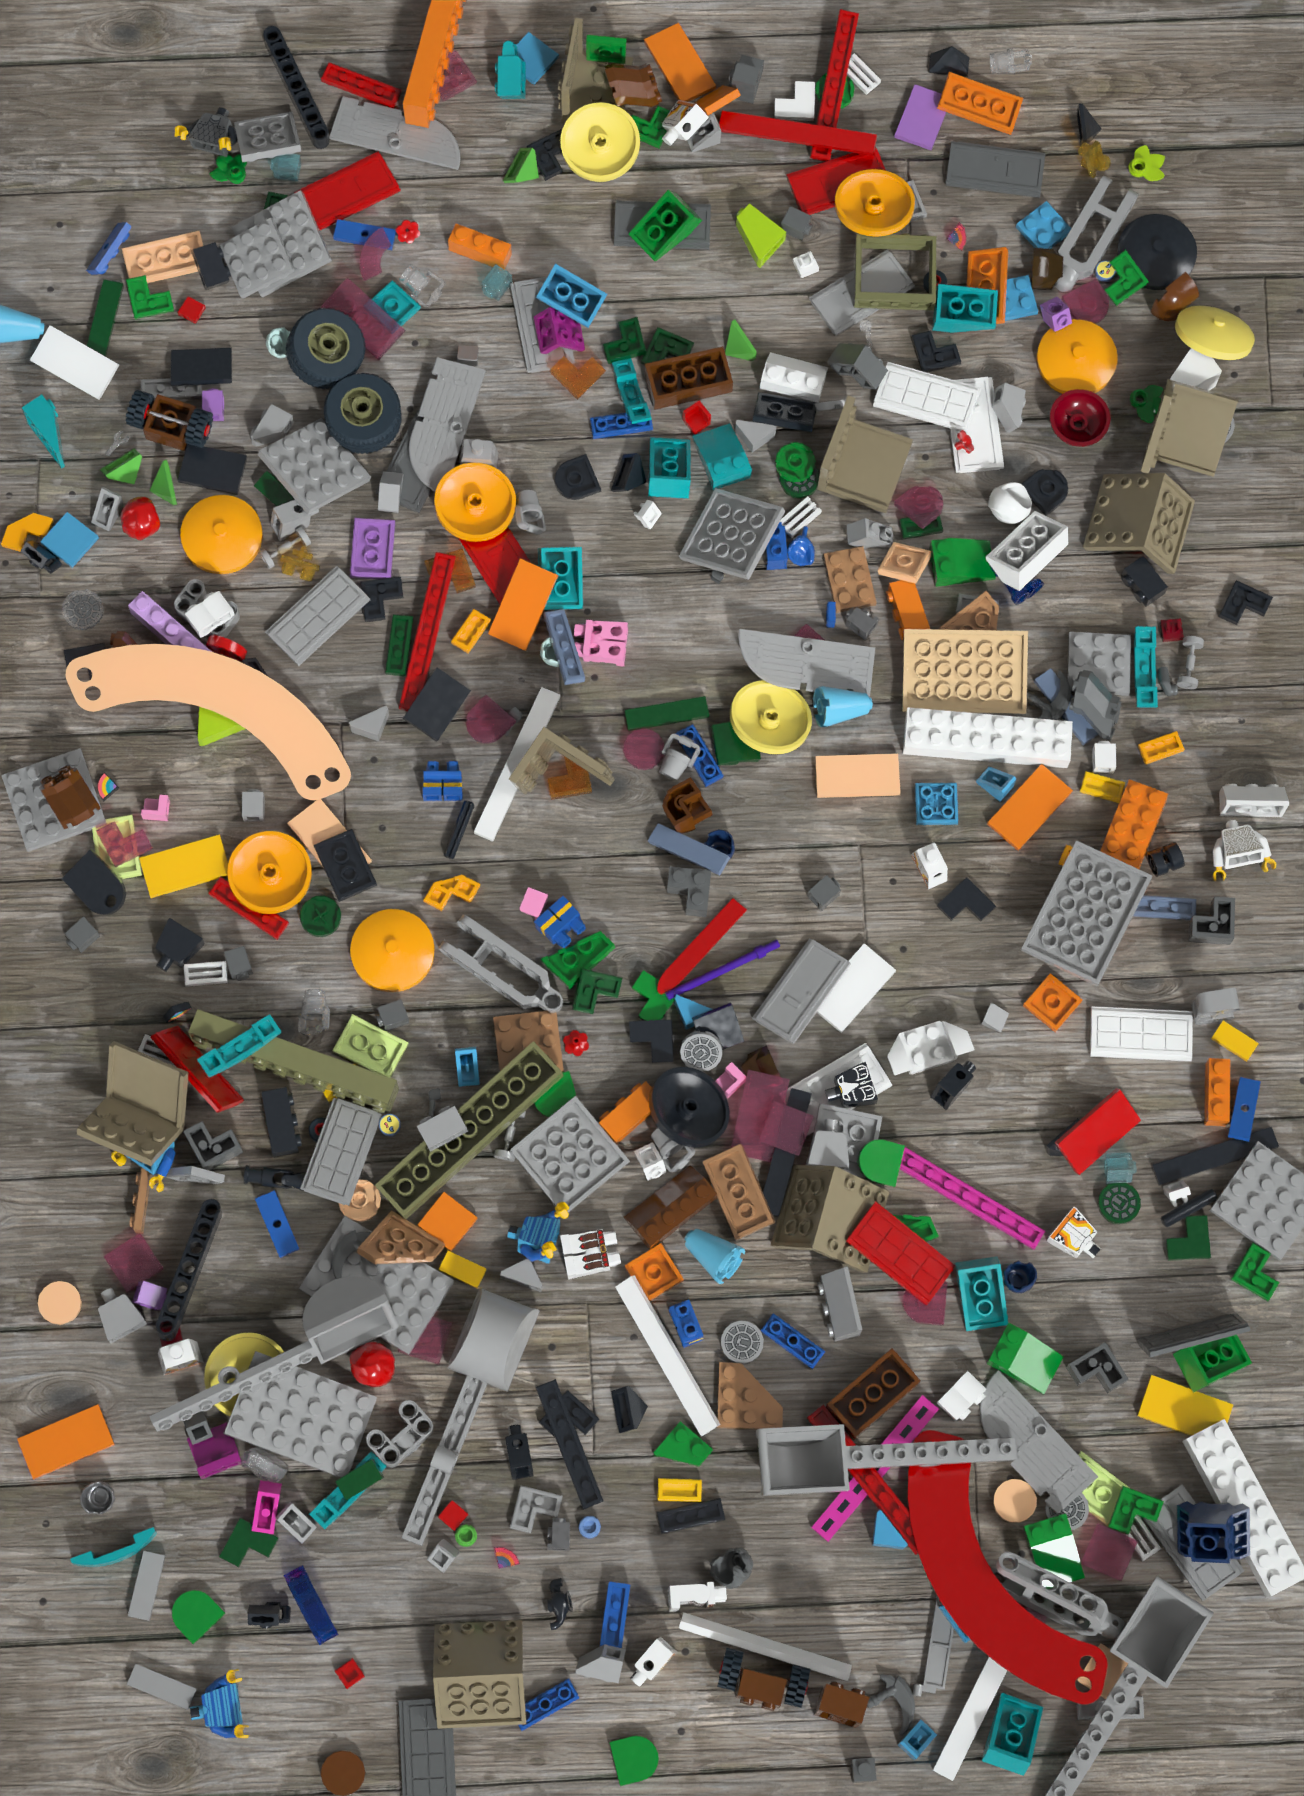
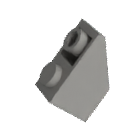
[992,383,1026,433]
[250,404,294,447]
[847,518,893,548]
[575,1644,626,1683]

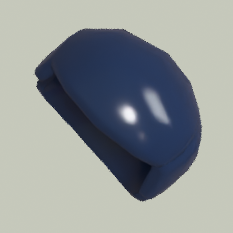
[704,829,735,860]
[1003,1260,1037,1293]

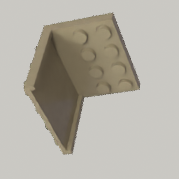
[558,18,633,123]
[1141,379,1238,477]
[817,395,913,513]
[1083,473,1195,574]
[509,727,615,795]
[77,1041,188,1166]
[771,1165,889,1273]
[433,1620,526,1729]

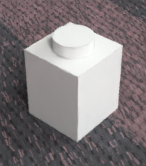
[1092,741,1116,774]

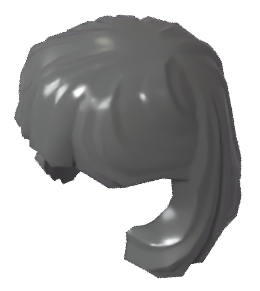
[710,1547,753,1589]

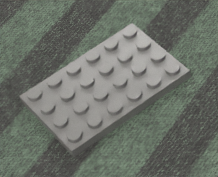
[1021,840,1152,987]
[299,1216,454,1355]
[224,1351,377,1478]

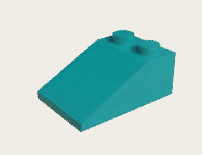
[932,284,998,333]
[22,394,65,469]
[692,423,752,491]
[648,437,691,499]
[538,547,583,610]
[955,1256,1008,1331]
[982,1693,1044,1776]

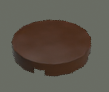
[321,1751,366,1796]

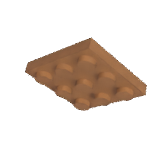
[493,1011,564,1073]

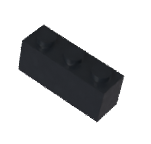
[261,1087,302,1158]

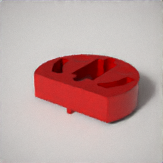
[205,635,247,662]

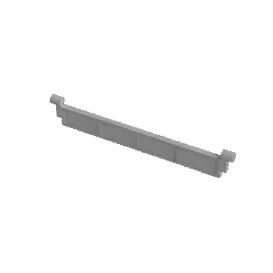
[913,1596,954,1697]

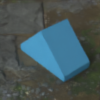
[976,767,1016,802]
[674,994,713,1030]
[455,1047,480,1087]
[872,1510,908,1549]
[898,1720,937,1760]

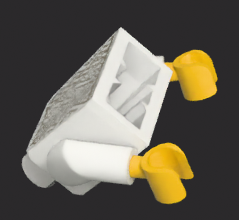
[1212,820,1276,882]

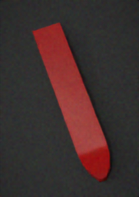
[657,898,747,994]

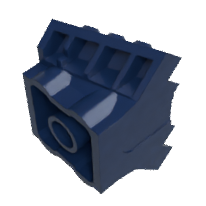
[1177,1501,1250,1563]

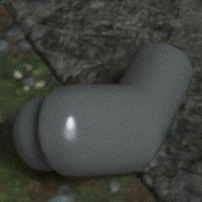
[1158,667,1178,697]

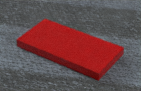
[1055,1088,1141,1175]

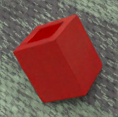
[682,400,711,435]

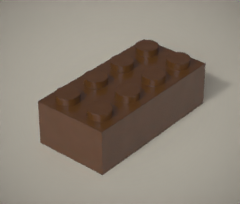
[645,346,733,410]
[826,1348,921,1440]
[814,1681,869,1728]

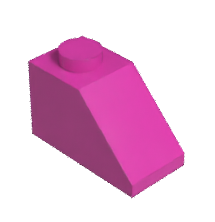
[252,1480,282,1534]

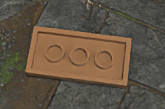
[703,1144,776,1240]

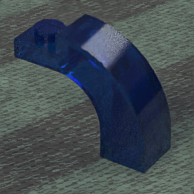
[283,1565,339,1645]

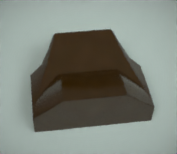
[1032,248,1064,290]
[741,1045,784,1093]

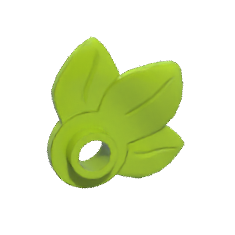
[1128,145,1165,181]

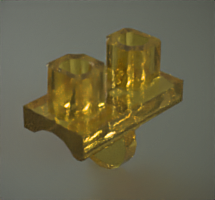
[1078,140,1111,178]
[280,545,320,581]

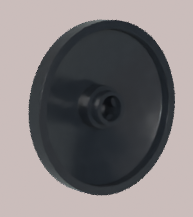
[1117,214,1197,290]
[649,1067,730,1148]

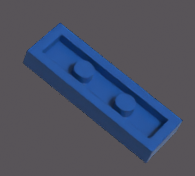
[600,1582,630,1648]

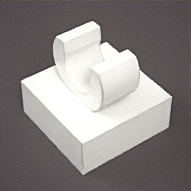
[792,251,819,278]
[634,500,662,529]
[1163,1180,1191,1207]

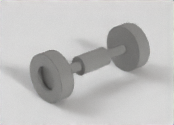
[259,526,311,569]
[1177,636,1204,689]
[494,1111,526,1162]

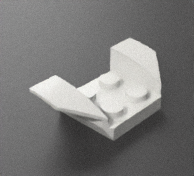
[887,1021,974,1076]

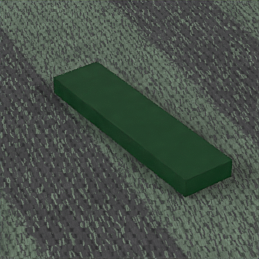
[87,280,124,357]
[624,696,709,731]

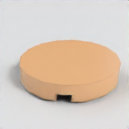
[339,1179,381,1222]
[38,1281,82,1325]
[993,1479,1037,1523]

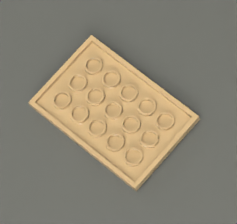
[902,629,1028,714]

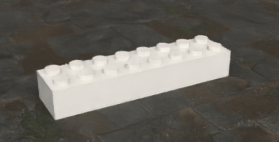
[903,707,1073,768]
[1182,1419,1304,1598]

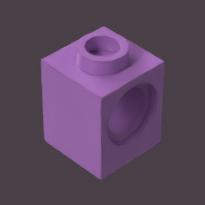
[1040,297,1072,332]
[202,388,224,421]
[132,1281,167,1311]

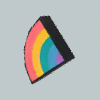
[98,772,119,802]
[163,1001,192,1023]

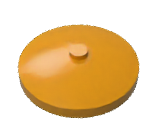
[835,169,915,237]
[1037,319,1117,394]
[434,463,516,542]
[180,495,263,574]
[227,831,312,914]
[350,909,435,992]

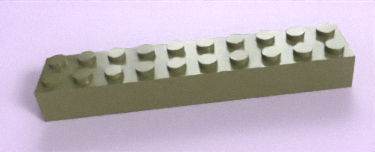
[188,1009,399,1113]
[375,1041,563,1219]

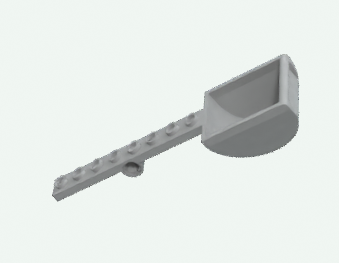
[149,1276,399,1432]
[402,1287,540,1546]
[756,1424,1017,1496]
[1045,1576,1214,1796]

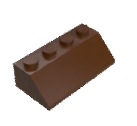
[624,1165,717,1250]

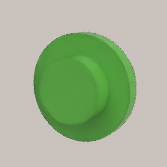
[455,1525,477,1547]

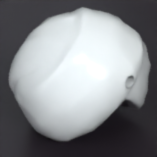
[988,482,1032,524]

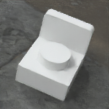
[634,1142,667,1181]

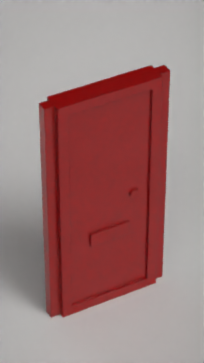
[786,146,886,215]
[294,151,401,231]
[457,527,531,605]
[150,1025,244,1113]
[846,1201,955,1305]

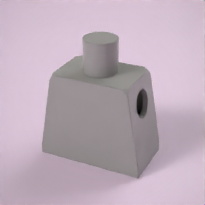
[459,439,499,469]
[270,500,319,541]
[806,1119,849,1170]
[98,1288,147,1343]

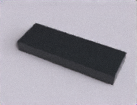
[657,1498,725,1534]

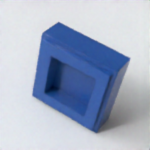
[826,602,836,628]

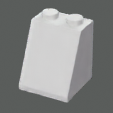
[1170,348,1222,391]

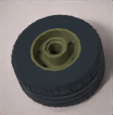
[286,308,366,389]
[324,373,402,454]

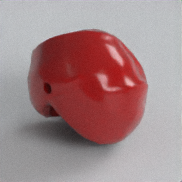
[121,496,160,541]
[350,1341,395,1387]

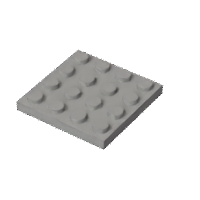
[232,190,332,297]
[258,418,371,514]
[679,488,785,580]
[1,748,107,852]
[510,1096,630,1213]
[1209,1141,1304,1261]

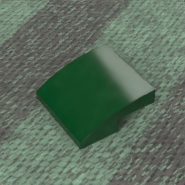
[711,722,761,765]

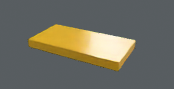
[139,834,228,898]
[1137,1375,1233,1436]

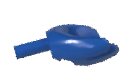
[787,526,815,566]

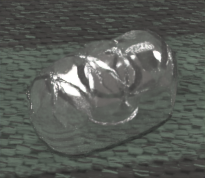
[241,1447,289,1483]

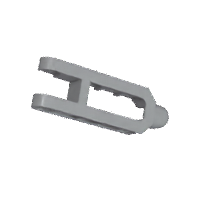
[1055,175,1139,292]
[438,914,563,1013]
[992,1552,1126,1639]

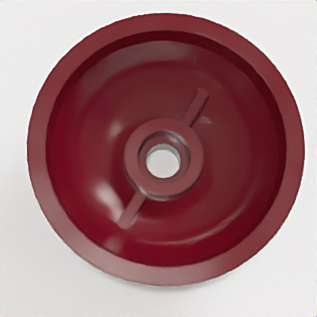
[1050,389,1111,447]

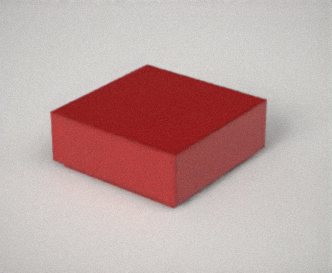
[178,296,206,324]
[438,1500,469,1532]
[335,1658,365,1689]

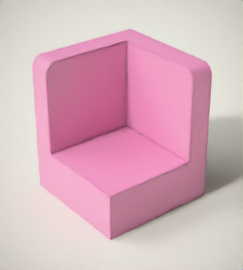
[141,795,170,821]
[520,887,548,920]
[716,1062,746,1099]

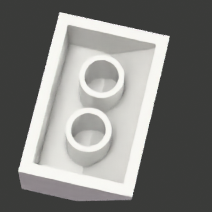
[760,352,828,403]
[1219,784,1289,817]

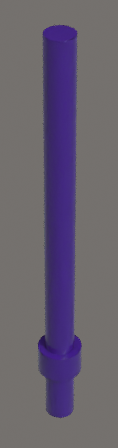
[665,940,780,1000]

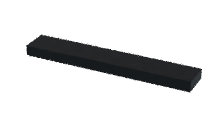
[763,1088,812,1217]
[1151,1127,1279,1186]
[535,1379,603,1510]

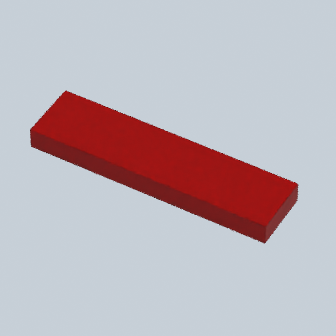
[321,62,402,108]
[208,876,289,940]

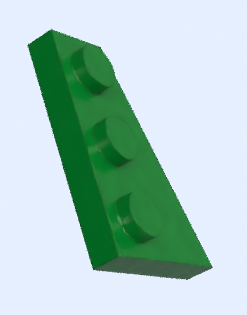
[541,931,616,989]

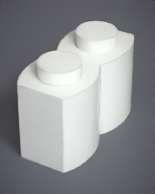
[185,591,234,638]
[937,1371,986,1422]

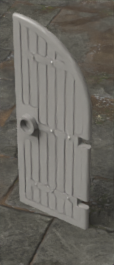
[329,96,460,170]
[409,357,486,492]
[738,629,875,697]
[980,1370,1098,1515]

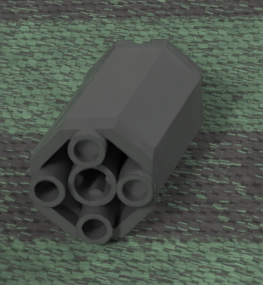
[1069,670,1121,741]

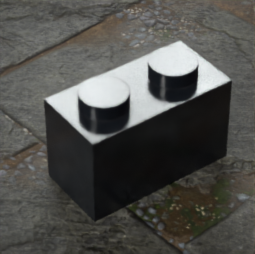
[191,242,231,291]
[1121,556,1168,607]

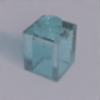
[270,154,301,182]
[482,264,512,301]
[1104,1153,1137,1183]

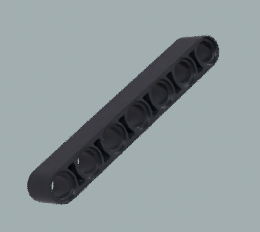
[263,26,330,149]
[156,1199,222,1341]

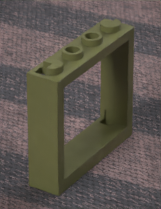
[854,233,937,310]

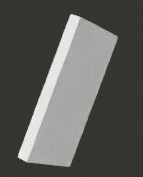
[30,326,119,400]
[817,944,896,1033]

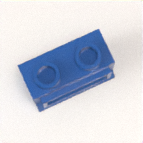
[766,522,788,570]

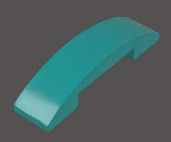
[612,358,652,424]
[1134,626,1158,708]
[197,1014,281,1077]
[309,1452,387,1530]
[70,1527,157,1567]

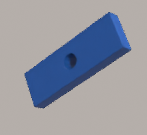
[333,219,396,250]
[86,222,132,275]
[590,409,653,439]
[675,724,724,787]
[1228,1077,1261,1142]
[255,1190,300,1258]
[761,1313,825,1370]
[518,1678,579,1731]

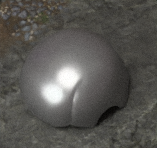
[80,1481,115,1514]

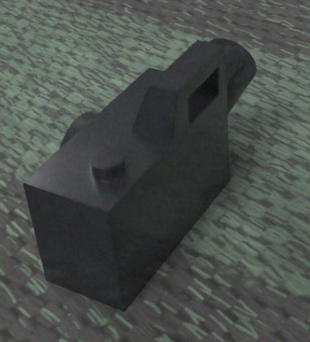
[20,540,62,574]
[248,1602,291,1628]

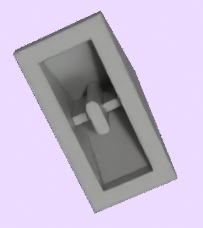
[687,113,721,152]
[735,420,776,453]
[378,471,404,513]
[91,487,124,531]
[349,706,389,741]
[500,1259,542,1292]
[275,1502,317,1544]

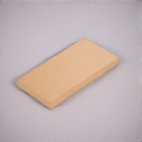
[122,230,203,283]
[815,754,900,798]
[287,799,372,867]

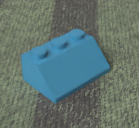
[536,264,607,328]

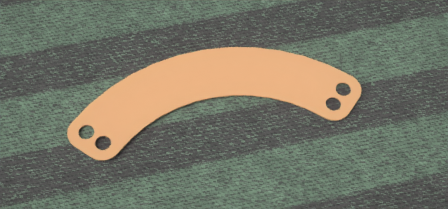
[66,644,351,800]

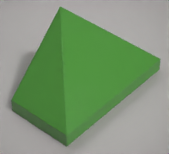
[503,148,539,183]
[725,320,756,361]
[100,449,142,484]
[150,460,177,505]

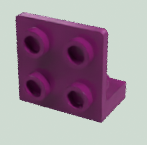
[534,307,585,354]
[187,1423,243,1479]

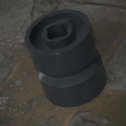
[1147,842,1185,877]

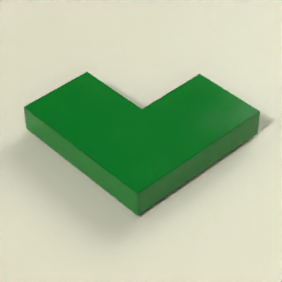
[631,106,670,149]
[1105,250,1149,307]
[126,275,174,320]
[632,970,675,1021]
[1231,1242,1280,1302]
[1108,1486,1164,1535]

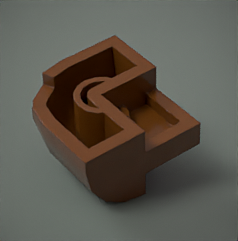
[1151,272,1199,321]
[662,777,713,833]

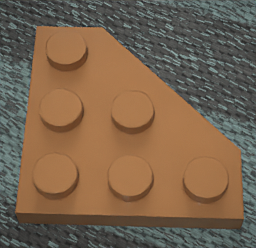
[938,591,999,630]
[357,1211,445,1264]
[717,1362,783,1430]

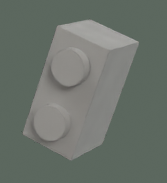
[417,1106,468,1152]

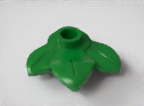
[209,154,247,184]
[1130,385,1163,423]

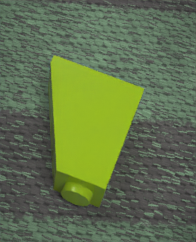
[736,203,786,268]
[198,707,245,746]

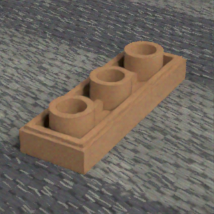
[130,1168,152,1234]

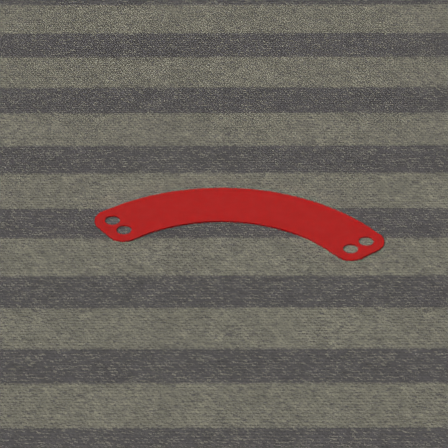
[908,1430,1108,1705]

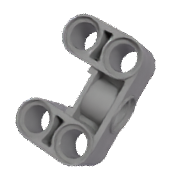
[174,579,240,638]
[1191,988,1240,1025]
[366,1400,434,1468]

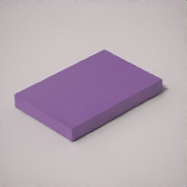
[894,85,946,151]
[350,518,395,579]

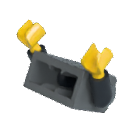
[174,107,238,157]

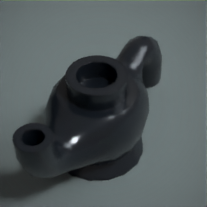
[547,1578,573,1630]

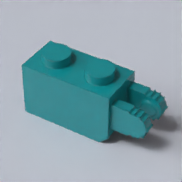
[495,40,526,99]

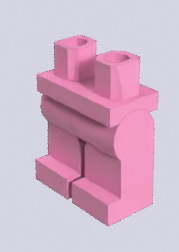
[574,620,628,666]

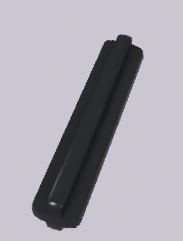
[444,800,474,859]
[1160,1189,1217,1227]

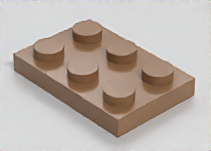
[823,546,877,613]

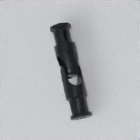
[244,1165,306,1191]

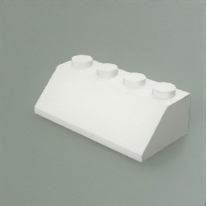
[986,511,1068,591]

